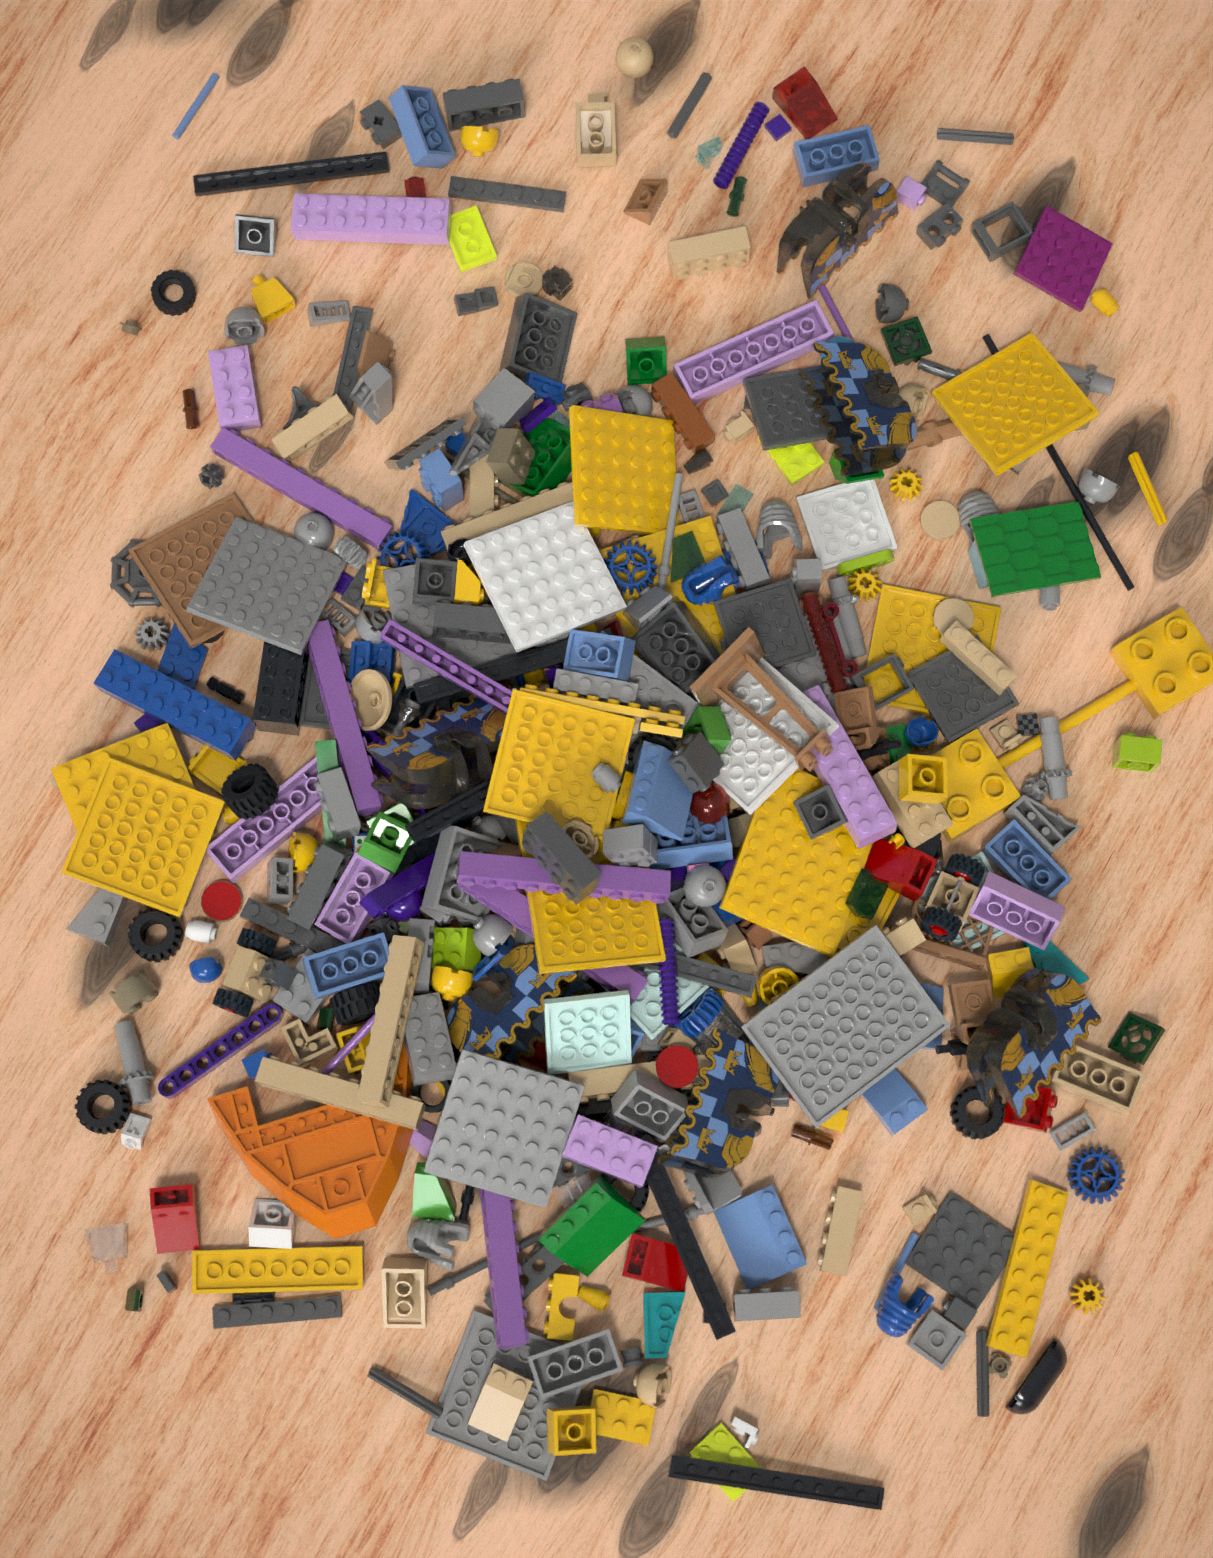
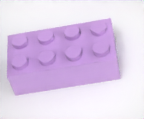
[208,345,262,432]
[314,852,396,944]
[969,871,1065,950]
[561,1115,658,1188]

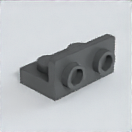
[341,565,369,611]

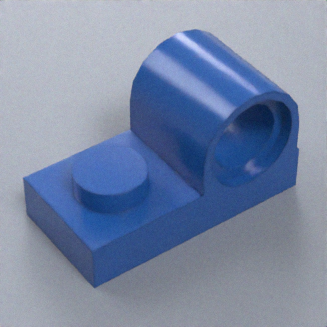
[524,372,566,405]

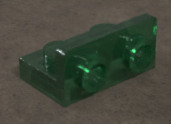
[845,869,889,920]

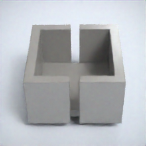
[603,824,658,867]

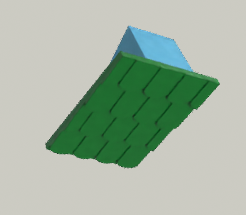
[968,502,1101,597]

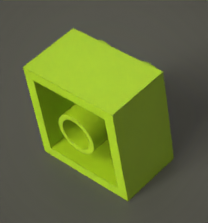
[1112,733,1162,772]
[431,928,481,972]

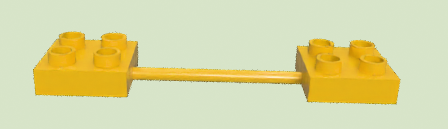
[931,606,1213,843]

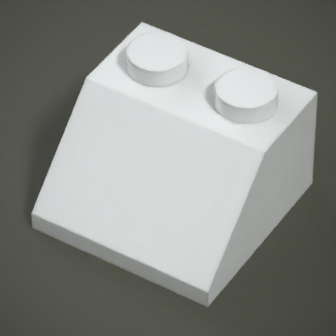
[248,1199,296,1249]

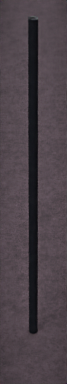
[983,334,1135,591]

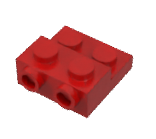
[1003,1086,1058,1133]

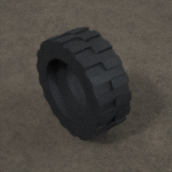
[151,270,196,316]

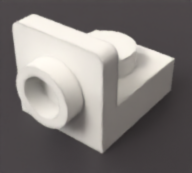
[121,1113,150,1150]
[731,1416,759,1449]

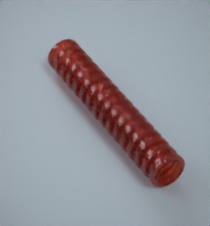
[801,594,848,694]

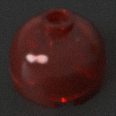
[690,782,731,824]

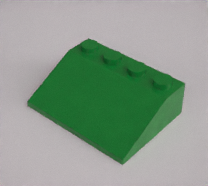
[495,418,572,497]
[538,1175,646,1277]

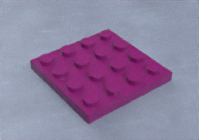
[1013,205,1113,312]

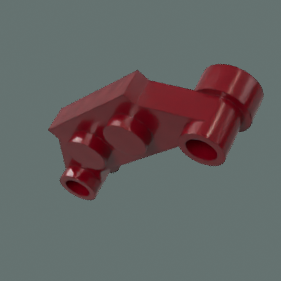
[813,602,858,678]

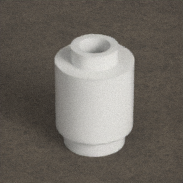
[185,920,218,944]

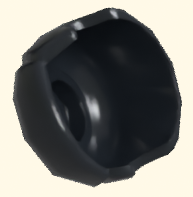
[446,538,472,566]

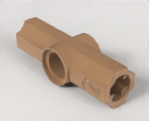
[902,419,962,451]

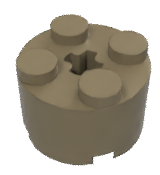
[109,969,158,1015]

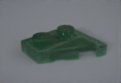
[670,531,706,584]

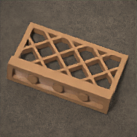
[910,898,994,971]

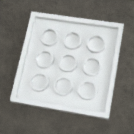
[796,480,898,572]

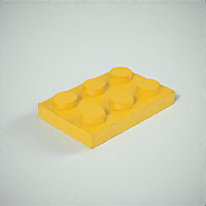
[640,718,683,738]
[591,1389,656,1446]

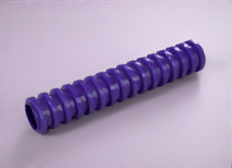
[713,102,770,189]
[658,919,681,1025]

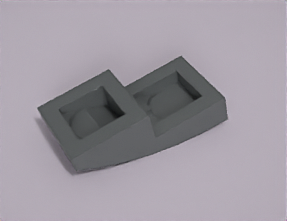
[454,286,499,316]

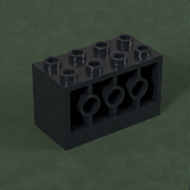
[252,641,309,736]

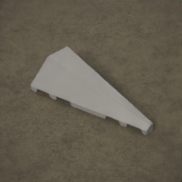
[448,416,497,476]

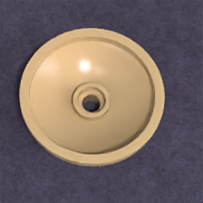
[349,669,392,731]

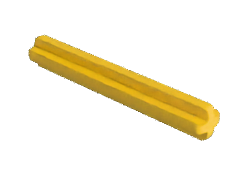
[1128,452,1168,526]

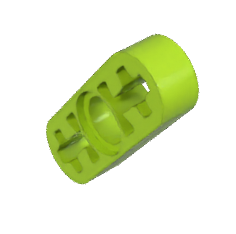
[836,549,895,577]

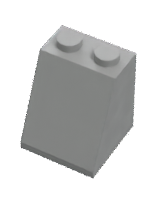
[473,368,535,430]

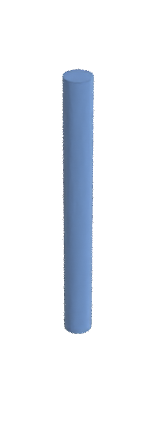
[172,73,219,140]
[874,1232,919,1311]

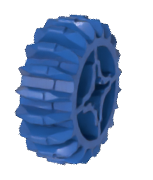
[376,530,431,568]
[604,540,658,596]
[674,987,724,1039]
[1067,1147,1125,1204]

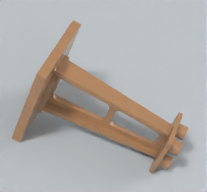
[690,627,834,772]

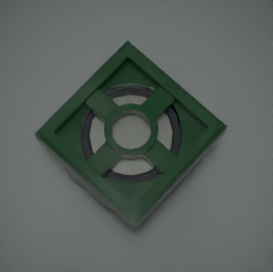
[880,316,932,366]

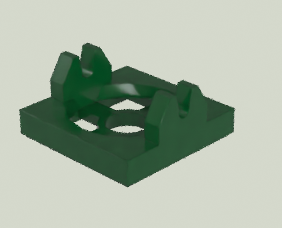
[1108,1012,1165,1065]

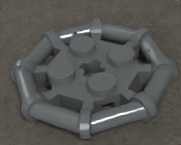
[110,539,162,608]

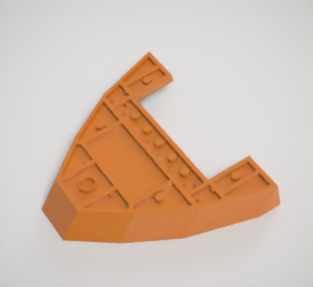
[207,1041,413,1239]

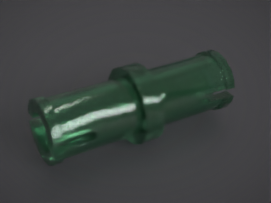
[727,176,747,217]

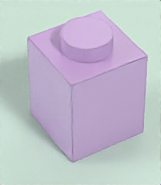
[896,176,927,211]

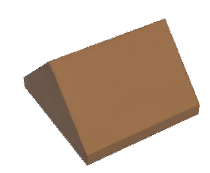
[623,179,668,225]

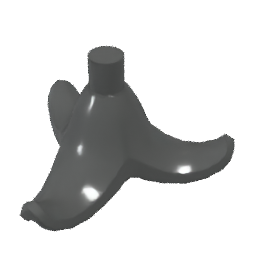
[283,386,320,429]

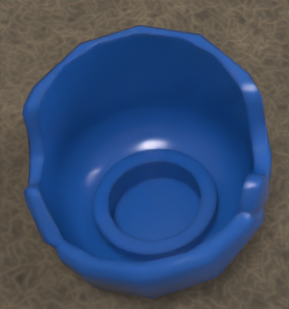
[905,717,938,748]
[189,957,223,983]

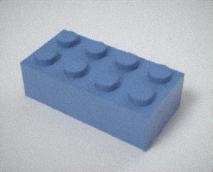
[389,85,456,169]
[793,125,880,187]
[981,819,1072,900]
[302,932,389,1000]

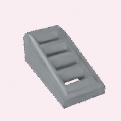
[307,300,351,327]
[678,490,705,523]
[321,597,356,638]
[1049,1111,1097,1151]

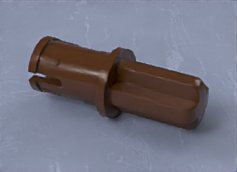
[182,389,199,429]
[791,1124,833,1150]

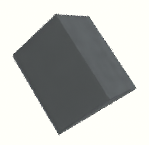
[235,214,278,257]
[793,784,848,840]

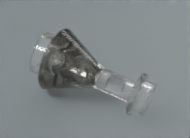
[387,698,421,737]

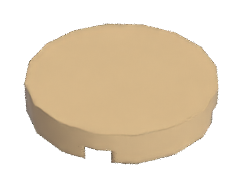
[504,261,544,299]
[920,501,960,541]
[933,598,974,635]

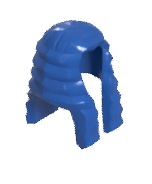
[681,555,739,606]
[876,1272,934,1337]

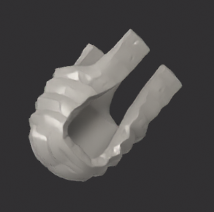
[958,491,1000,545]
[756,501,803,559]
[407,1218,469,1271]

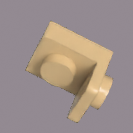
[989,719,1022,751]
[902,1194,937,1226]

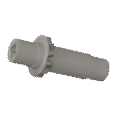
[1057,361,1115,397]
[828,576,867,659]
[1039,716,1073,800]
[114,1021,154,1106]

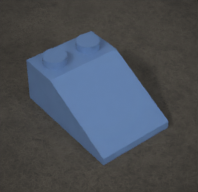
[563,629,636,681]
[861,1069,928,1136]

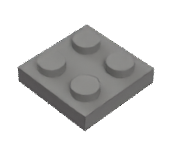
[907,1309,967,1371]

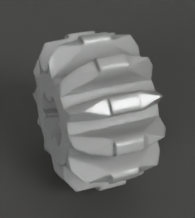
[333,536,368,569]
[135,617,170,652]

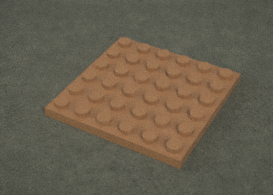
[128,493,253,649]

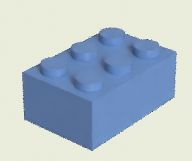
[418,448,464,512]

